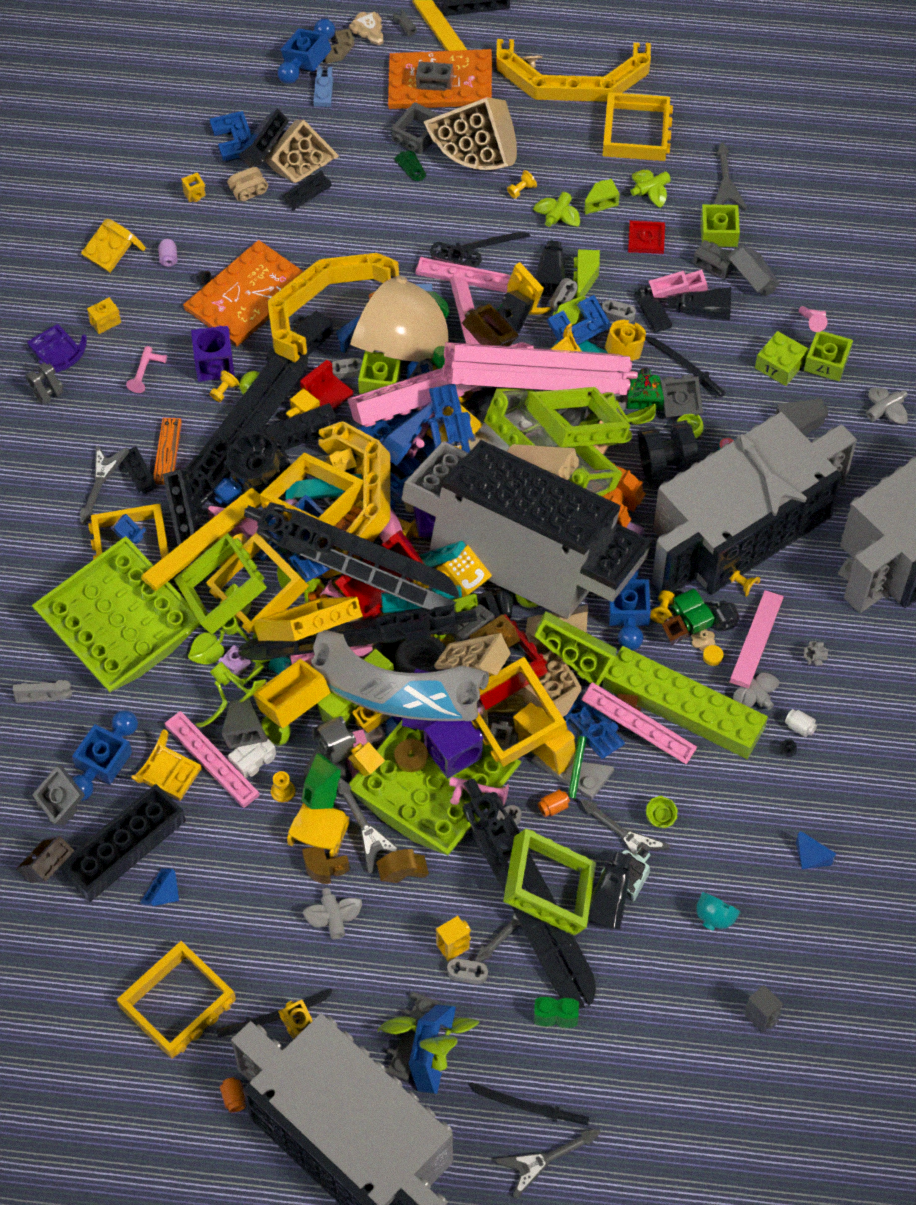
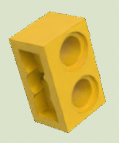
[436,916,471,962]

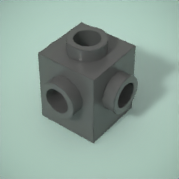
[489,721,518,751]

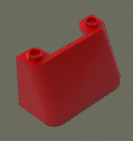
[335,530,424,619]

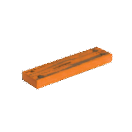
[153,418,182,485]

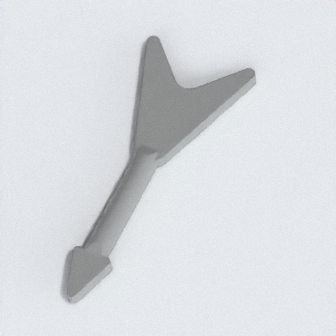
[740,435,807,516]

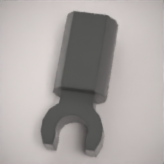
[393,10,417,37]

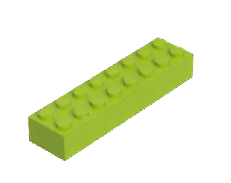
[603,646,768,759]

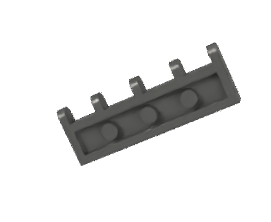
[385,992,439,1083]

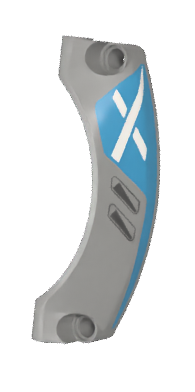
[311,630,489,721]

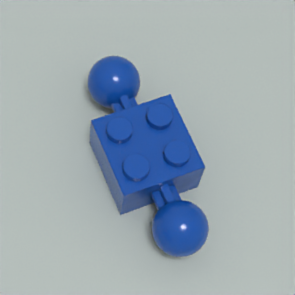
[277,19,335,84]
[608,567,651,651]
[72,710,138,801]

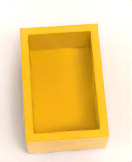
[253,658,331,729]
[513,702,576,775]

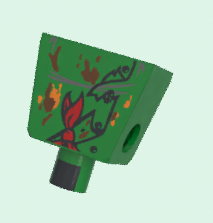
[627,368,664,411]

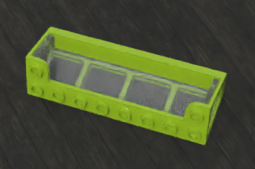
[484,388,622,496]

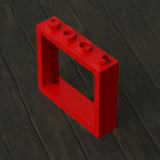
[478,614,548,710]

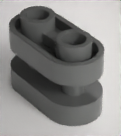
[25,362,64,406]

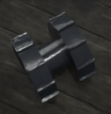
[638,420,699,485]
[224,430,292,498]

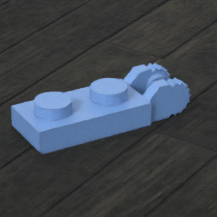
[314,66,333,107]

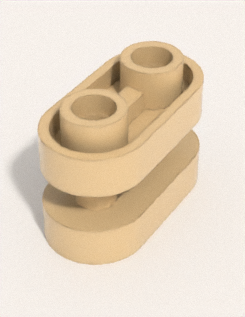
[227,167,268,201]

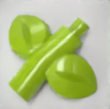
[631,170,671,208]
[533,192,580,227]

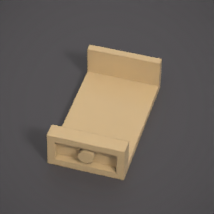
[507,444,579,480]

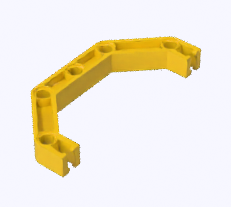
[496,39,651,102]
[268,253,399,362]
[319,422,390,579]

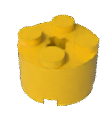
[605,320,646,361]

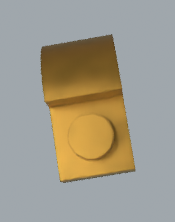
[302,847,350,884]
[377,849,429,883]

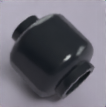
[711,600,740,631]

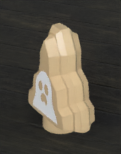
[349,12,383,46]

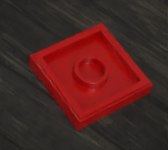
[628,220,665,254]

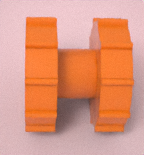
[589,463,646,528]

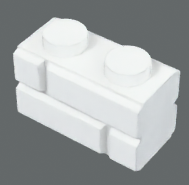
[228,739,276,778]

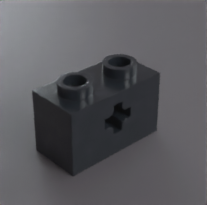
[498,290,534,334]

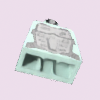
[601,847,650,902]

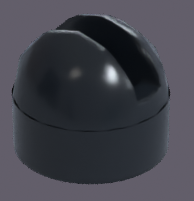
[196,271,212,285]
[780,739,797,757]

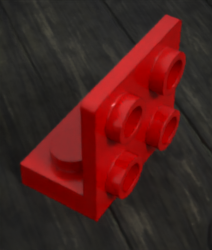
[300,360,353,411]

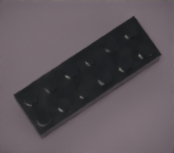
[60,784,186,902]

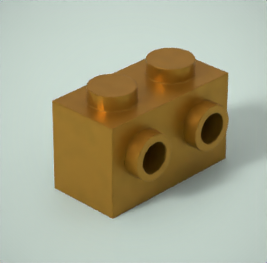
[469,614,520,648]

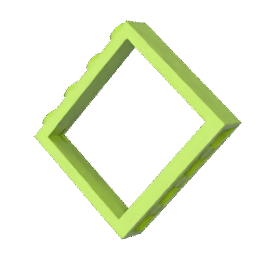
[527,387,631,448]
[174,533,267,634]
[503,829,596,936]

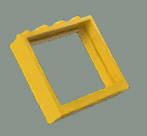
[603,92,673,161]
[260,453,364,526]
[88,504,173,579]
[206,532,309,635]
[253,597,362,641]
[471,657,568,767]
[116,941,236,1059]

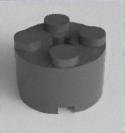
[312,716,356,764]

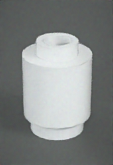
[785,709,817,737]

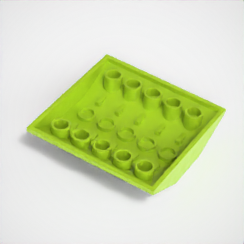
[32,536,200,693]
[349,720,521,856]

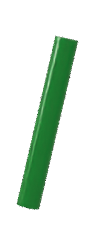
[568,736,586,799]

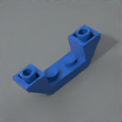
[409,1005,456,1094]

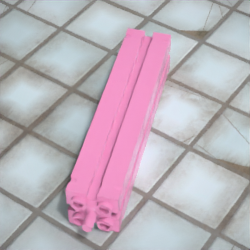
[442,342,638,395]

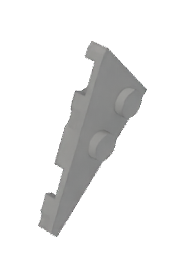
[532,755,614,800]

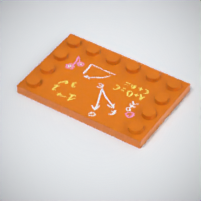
[388,49,492,109]
[183,240,304,347]

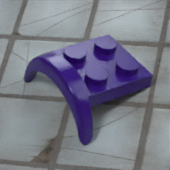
[27,324,87,373]

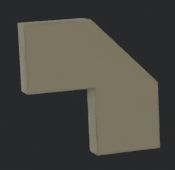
[324,29,354,64]

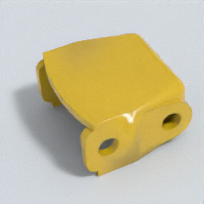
[287,803,350,859]

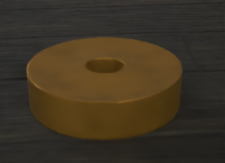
[394,739,428,772]

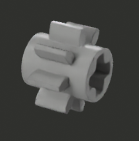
[803,641,829,666]

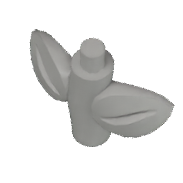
[866,387,908,425]
[733,673,779,710]
[303,888,362,939]

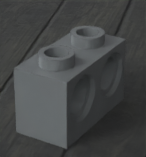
[416,62,454,91]

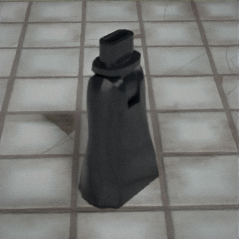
[534,240,566,296]
[668,287,731,320]
[588,851,632,930]

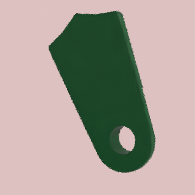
[394,151,426,181]

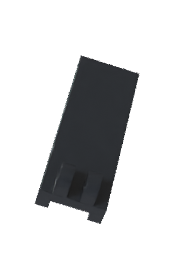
[282,171,332,211]
[634,285,672,333]
[122,446,156,494]

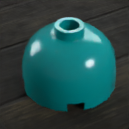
[696,892,741,931]

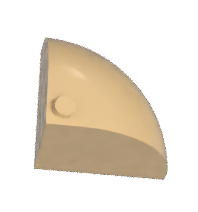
[424,97,517,170]
[350,276,448,362]

